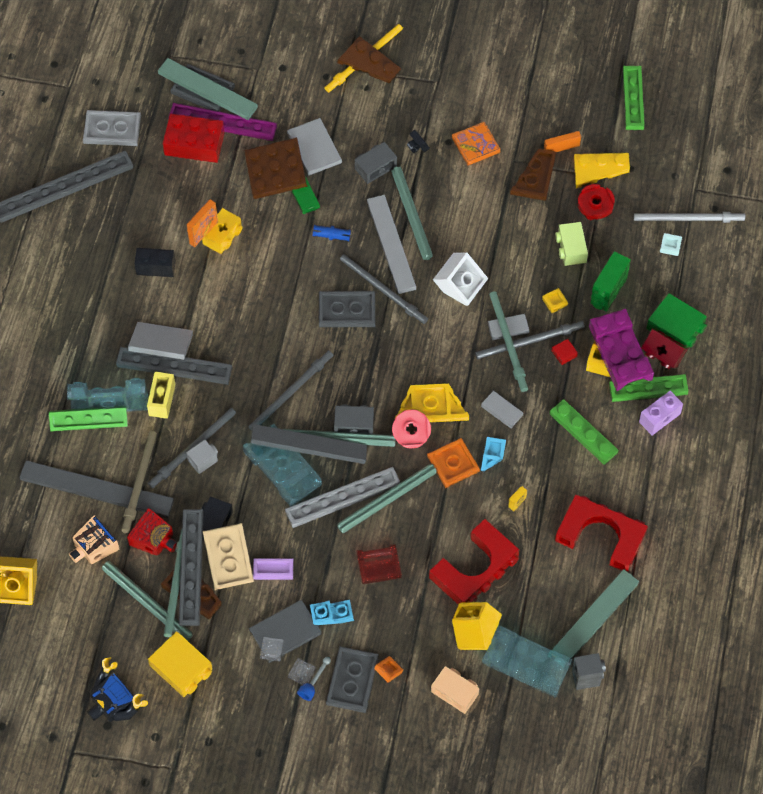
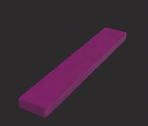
[168,103,277,141]

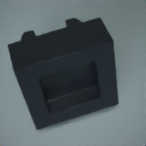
[407,130,430,154]

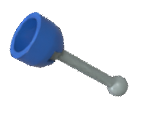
[297,657,331,701]

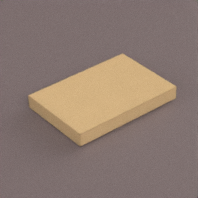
[203,523,254,590]

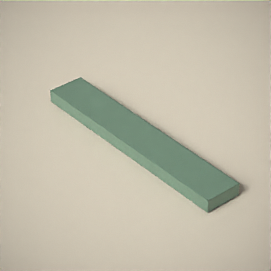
[158,58,258,120]
[548,569,639,669]

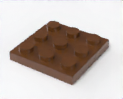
[244,137,307,199]

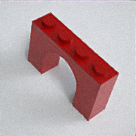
[555,494,648,572]
[429,519,519,605]

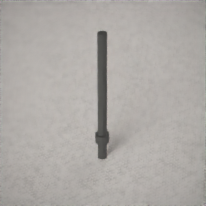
[340,254,428,324]
[475,321,585,359]
[248,350,334,431]
[148,408,236,489]

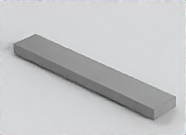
[367,195,416,294]
[285,467,400,528]

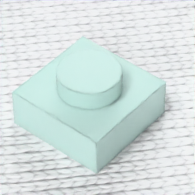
[660,233,682,256]

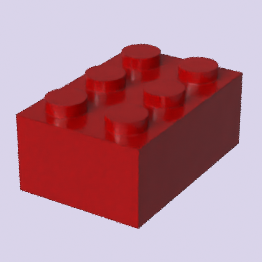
[163,113,225,163]

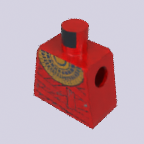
[127,508,177,556]

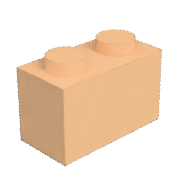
[431,666,479,714]

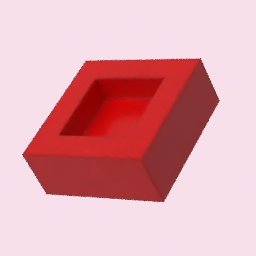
[551,339,578,365]

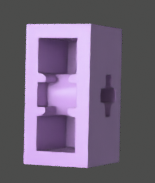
[639,391,683,435]

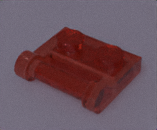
[356,544,402,584]

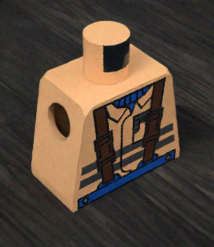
[69,515,119,564]

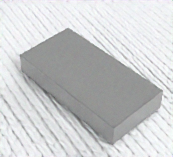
[488,314,529,340]
[481,391,523,428]

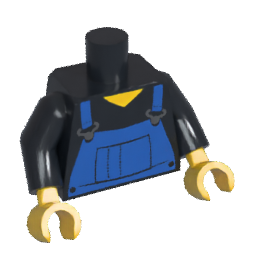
[87,657,148,722]

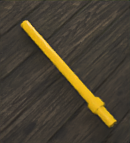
[324,24,403,93]

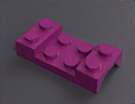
[589,309,654,391]

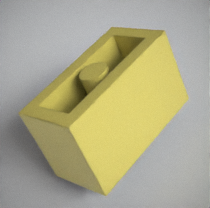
[147,372,176,419]

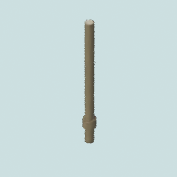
[121,431,157,533]

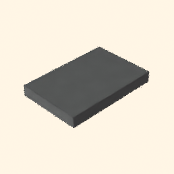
[171,64,235,112]
[319,291,375,327]
[249,600,321,663]
[326,646,379,713]

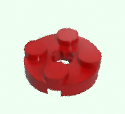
[578,184,615,220]

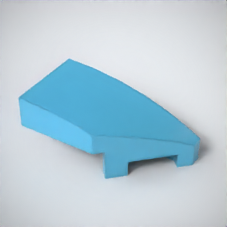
[481,437,506,471]

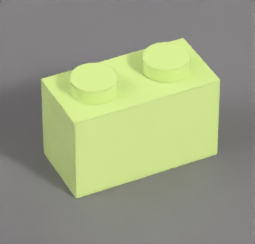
[555,222,588,266]

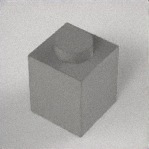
[186,440,218,474]

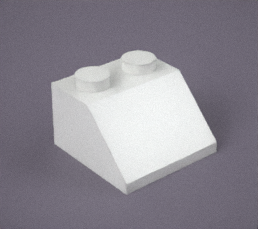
[433,253,488,306]

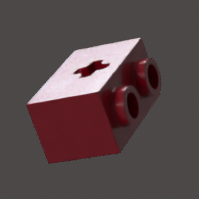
[641,329,688,369]

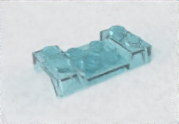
[67,378,149,412]
[243,424,322,507]
[482,625,573,698]

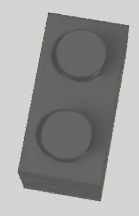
[355,142,397,184]
[334,404,374,434]
[572,653,606,690]

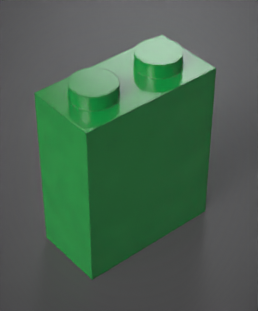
[590,251,631,312]
[646,293,707,348]

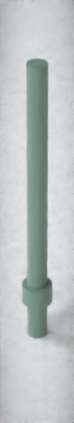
[489,291,528,392]
[164,529,182,637]

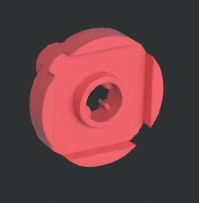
[392,409,431,448]

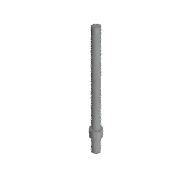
[634,212,745,223]

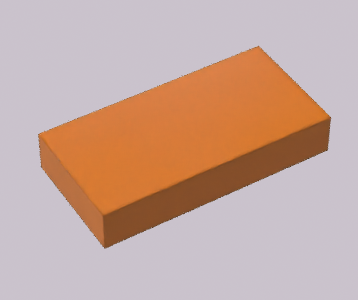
[544,131,581,152]

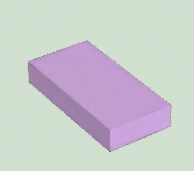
[253,558,294,580]

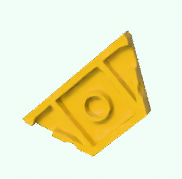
[395,384,469,422]

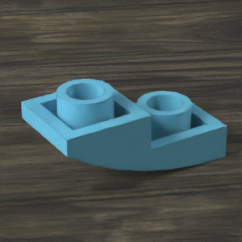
[310,600,354,625]

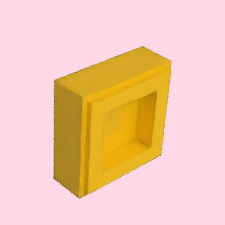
[542,288,568,313]
[508,486,527,511]

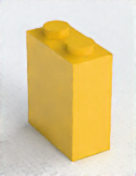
[148,631,212,697]

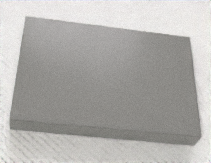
[83,110,141,146]
[287,118,342,176]
[128,322,193,360]

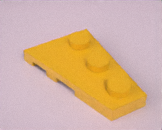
[574,153,630,189]

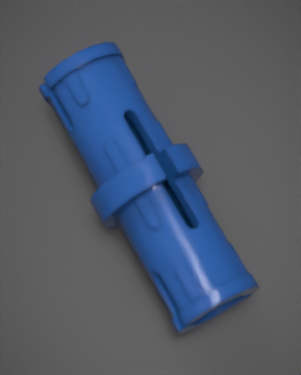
[313,224,351,241]

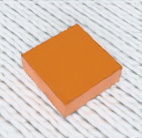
[374,656,403,682]

